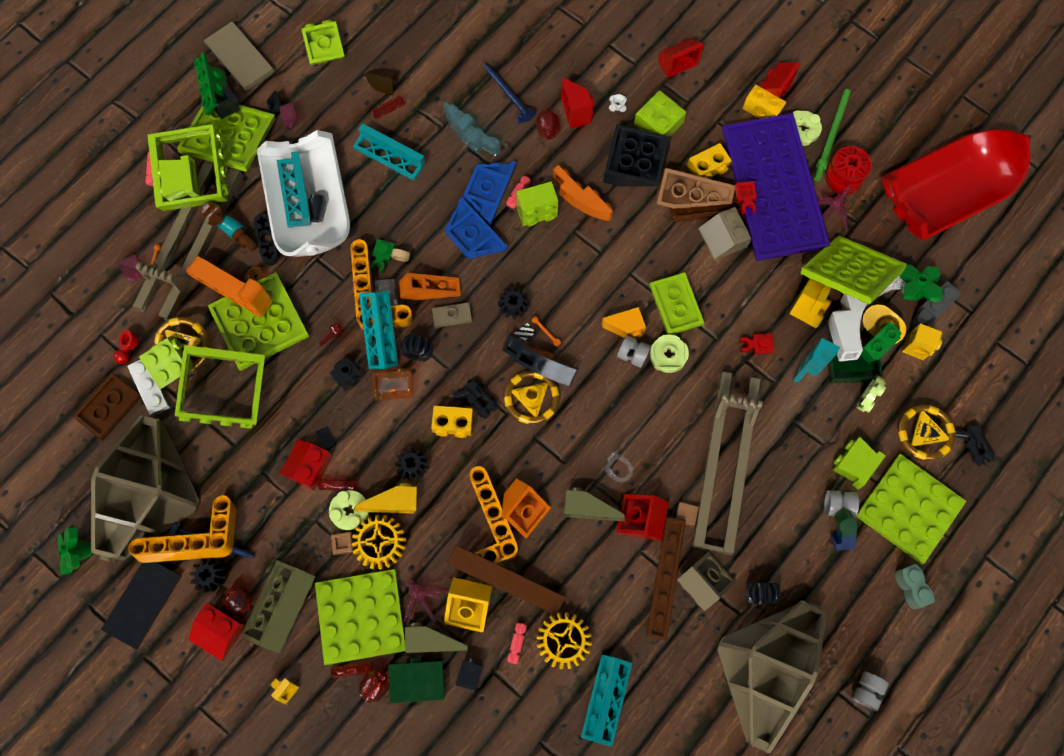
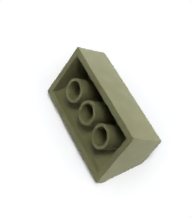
[241,560,315,654]

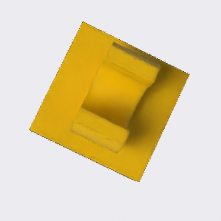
[270,678,299,704]

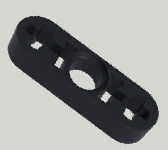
[254,213,279,265]

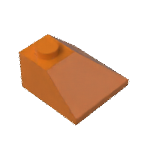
[502,478,551,539]

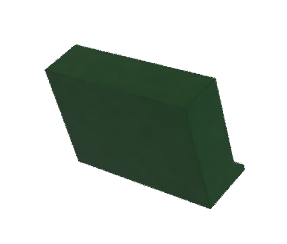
[828,345,883,383]
[388,657,445,703]

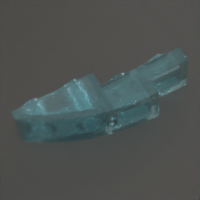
[443,102,501,157]

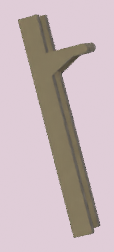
[133,160,243,321]
[692,372,763,555]

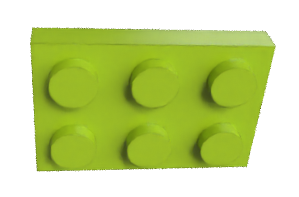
[649,273,704,335]

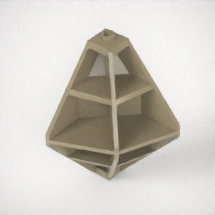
[91,415,200,562]
[717,600,827,753]

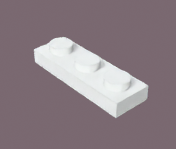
[127,360,170,417]

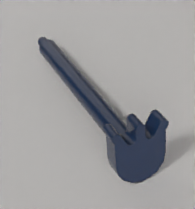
[484,64,535,124]
[167,521,255,559]

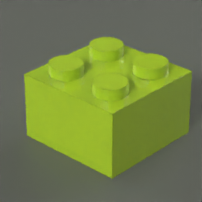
[634,90,687,136]
[516,181,558,226]

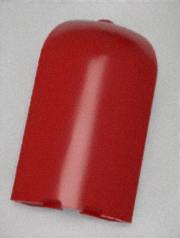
[881,129,1030,241]

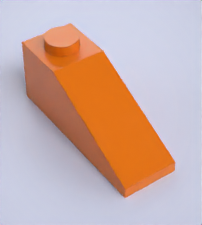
[399,273,461,300]

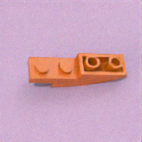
[553,165,613,221]

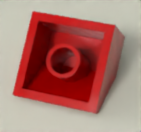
[658,39,704,78]
[759,62,801,99]
[561,78,595,129]
[279,439,333,491]
[616,494,669,541]
[188,602,245,661]

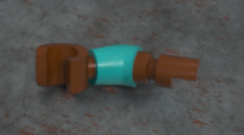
[199,201,259,251]

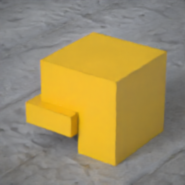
[790,279,831,329]

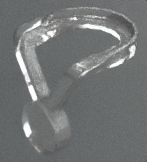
[605,451,633,483]

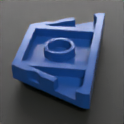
[463,161,516,225]
[444,197,508,259]

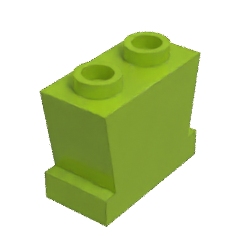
[157,155,200,201]
[832,437,886,489]

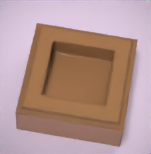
[675,502,699,527]
[331,532,354,555]

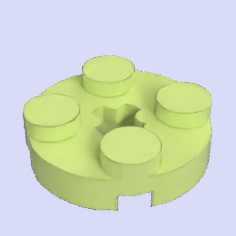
[793,110,822,146]
[650,334,689,373]
[856,375,886,413]
[329,490,370,531]

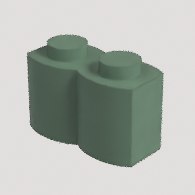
[895,564,935,610]

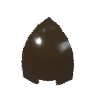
[366,69,399,95]

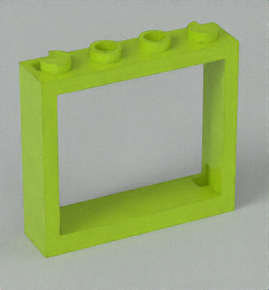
[147,124,229,211]
[175,345,265,429]

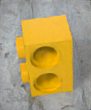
[687,143,731,179]
[431,406,474,438]

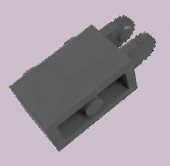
[912,281,961,328]

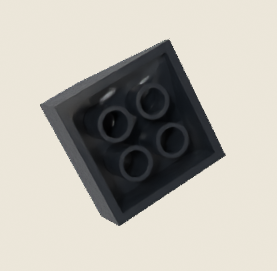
[603,125,670,187]

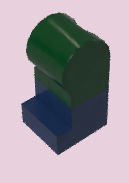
[830,509,857,551]

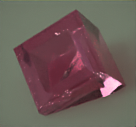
[279,103,296,130]
[118,255,142,283]

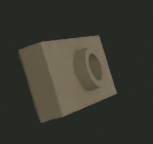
[432,303,472,328]

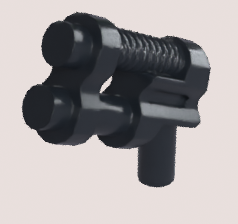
[452,380,499,419]
[955,425,995,466]

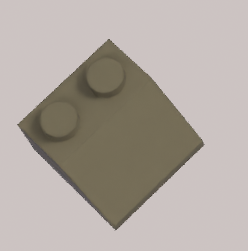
[698,207,751,260]
[677,552,736,611]

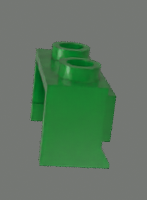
[861,322,902,364]

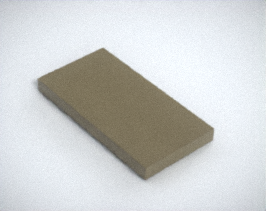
[204,21,274,91]

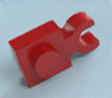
[735,181,757,215]
[739,333,774,355]

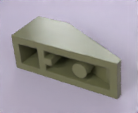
[564,488,626,522]
[405,623,469,654]

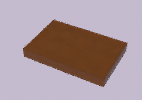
[72,373,142,441]

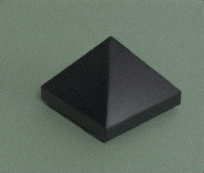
[266,91,284,115]

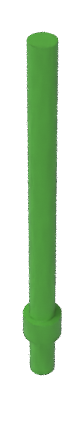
[814,89,851,182]

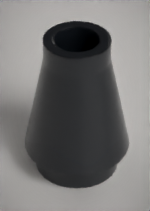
[308,194,327,223]

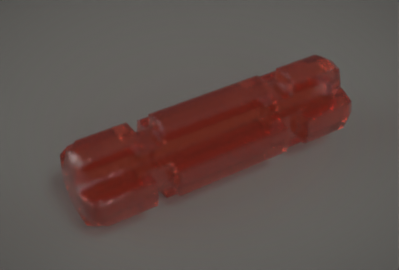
[371,96,405,119]
[318,479,357,491]
[331,662,372,678]

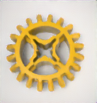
[351,515,406,570]
[537,612,592,669]

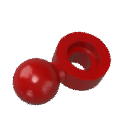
[113,330,138,364]

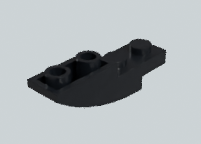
[502,333,578,386]

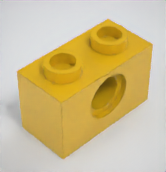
[742,84,786,119]
[902,323,943,360]

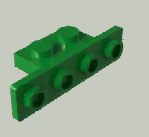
[194,52,228,116]

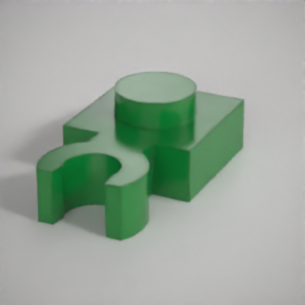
[370,239,396,274]

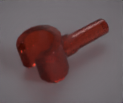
[319,323,342,346]

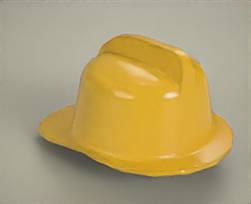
[862,304,906,344]

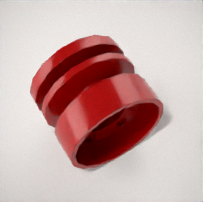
[825,146,872,195]

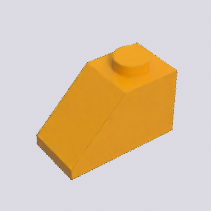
[601,307,646,339]

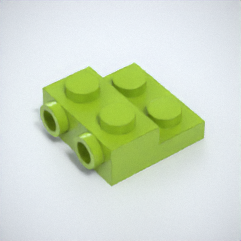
[301,20,345,65]
[139,336,194,389]

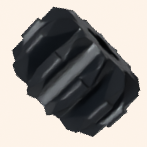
[498,287,530,320]
[400,334,434,362]
[394,447,428,481]
[190,558,226,593]
[746,583,781,604]

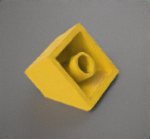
[444,578,493,633]

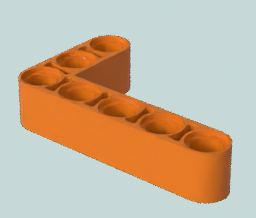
[185,256,273,318]

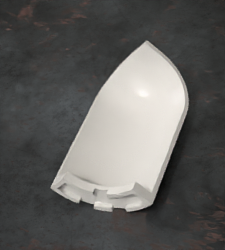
[257,130,350,257]

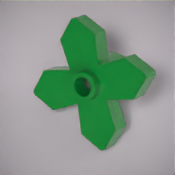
[900,265,943,302]
[57,527,92,575]

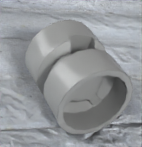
[617,335,651,368]
[824,490,859,518]
[852,671,889,711]

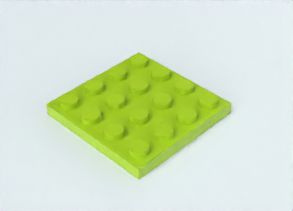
[177,98,276,172]
[801,236,907,304]
[207,272,309,371]
[857,454,966,565]
[315,569,405,665]

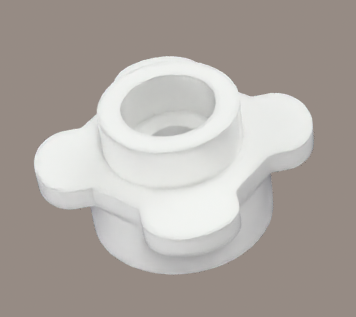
[609,94,627,112]

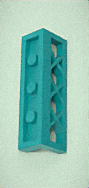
[353,123,425,181]
[277,151,310,228]
[359,290,398,369]
[793,338,840,383]
[581,655,632,747]

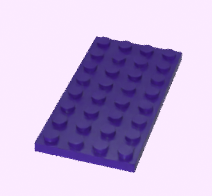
[722,113,830,262]

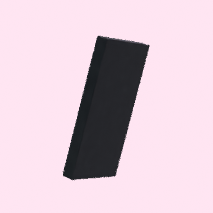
[101,562,182,649]

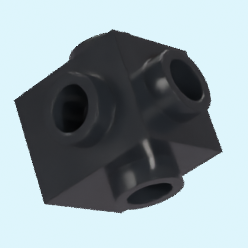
[330,358,362,391]

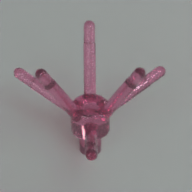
[818,185,851,231]
[403,580,449,623]

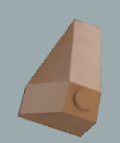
[656,168,735,209]

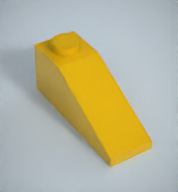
[354,483,417,514]

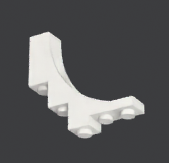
[828,275,907,361]

